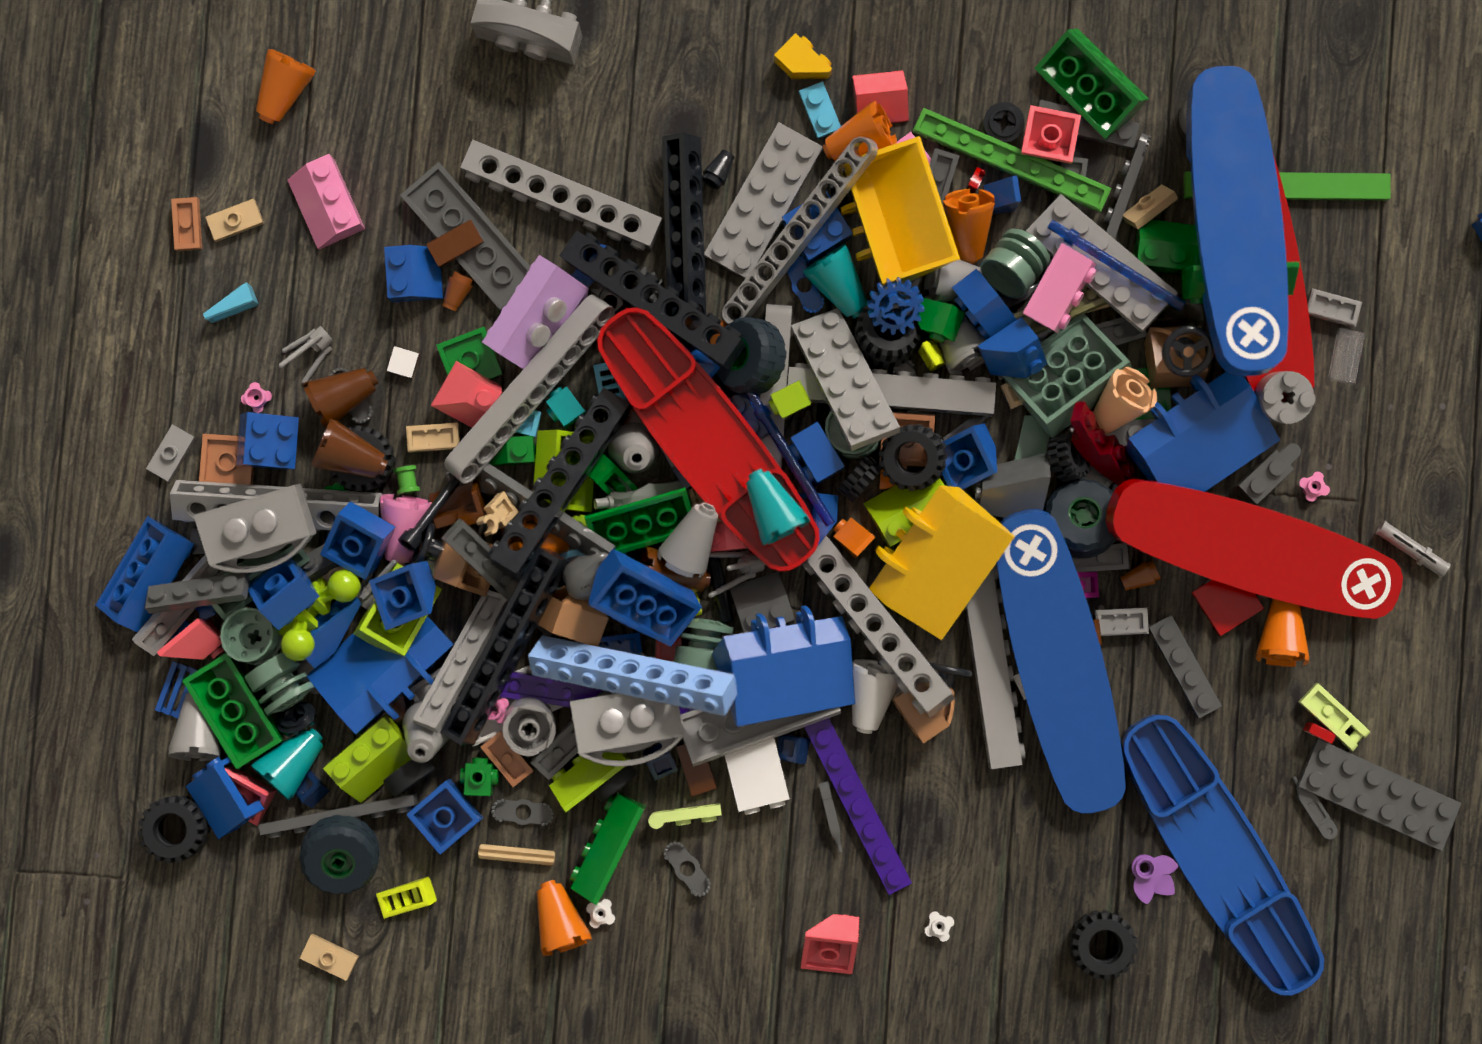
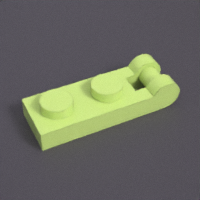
[1299,683,1370,752]
[648,803,722,829]

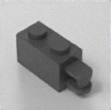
[1232,443,1301,505]

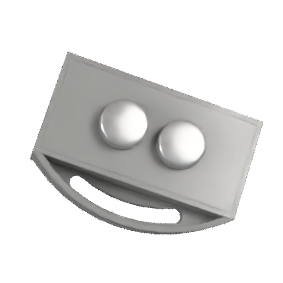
[471,0,582,65]
[193,484,317,573]
[570,693,684,766]

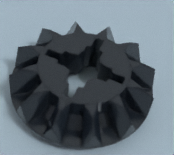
[984,102,1025,143]
[276,702,317,737]

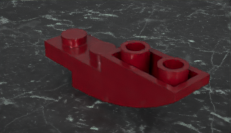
[1070,401,1135,485]

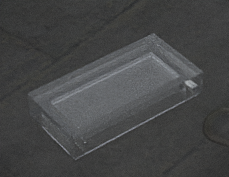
[1328,328,1365,384]

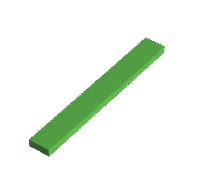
[913,108,1112,213]
[1184,172,1391,201]

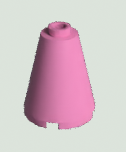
[380,494,432,566]

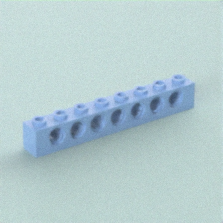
[528,635,737,716]

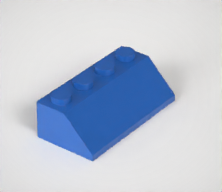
[95,516,194,632]
[588,549,702,647]

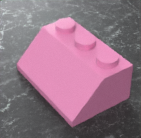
[288,154,365,250]
[1023,243,1097,333]

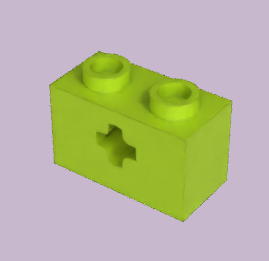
[768,380,812,418]

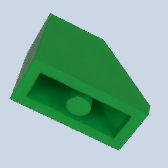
[918,298,965,343]
[486,436,536,466]
[588,454,638,495]

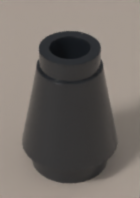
[702,150,735,190]

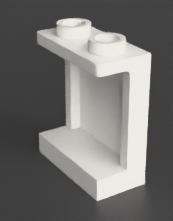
[725,738,789,815]

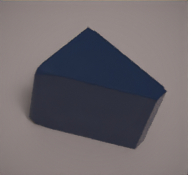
[777,734,810,764]
[643,744,678,781]
[295,769,330,808]

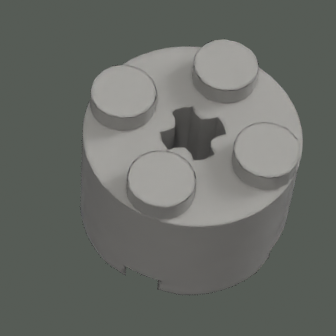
[1255,371,1315,424]
[503,697,555,756]

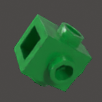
[460,758,499,796]

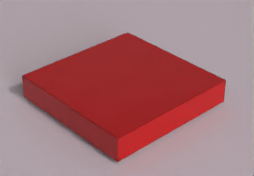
[1191,579,1264,636]

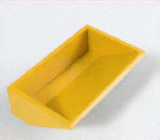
[841,136,960,286]
[869,485,1014,640]

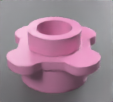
[241,382,272,413]
[1299,472,1330,502]
[488,698,509,723]

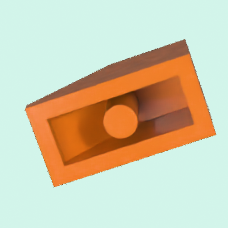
[832,518,875,558]

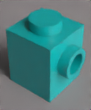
[546,386,586,429]

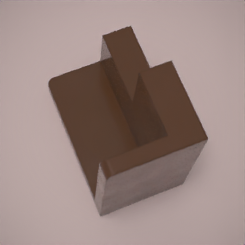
[429,480,486,529]

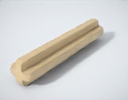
[478,844,555,865]

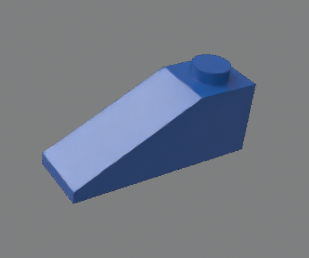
[306,597,361,669]

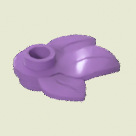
[1131,854,1178,904]

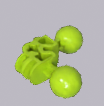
[278,570,361,661]

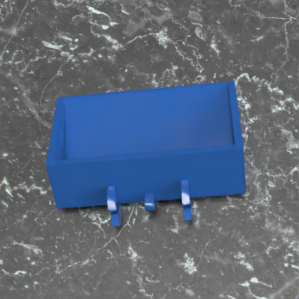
[1126,371,1280,492]
[712,606,855,727]
[307,615,454,735]

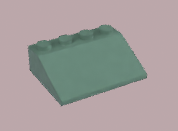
[1002,314,1132,438]

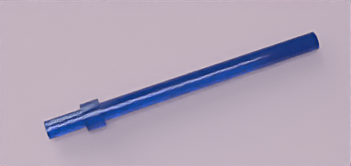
[1047,220,1186,311]
[745,392,835,527]

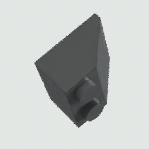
[730,572,795,633]

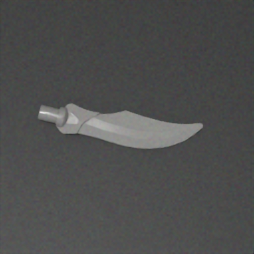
[594,481,688,510]

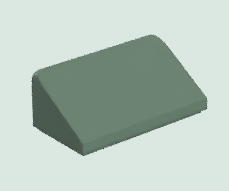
[1015,415,1050,460]

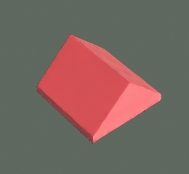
[852,71,909,123]
[1021,105,1081,164]
[224,766,277,826]

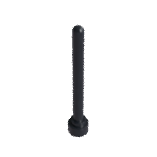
[398,476,461,552]

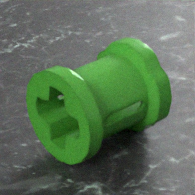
[393,465,420,495]

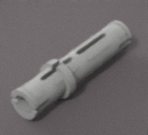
[1375,520,1451,577]

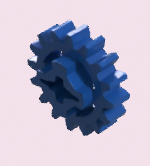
[867,277,925,335]

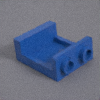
[186,757,264,839]

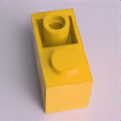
[774,33,832,79]

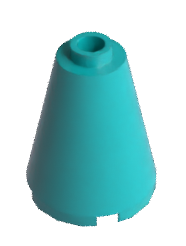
[803,244,867,319]
[746,469,810,546]
[251,728,323,800]

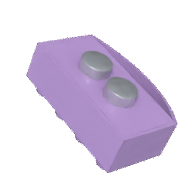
[482,255,589,369]

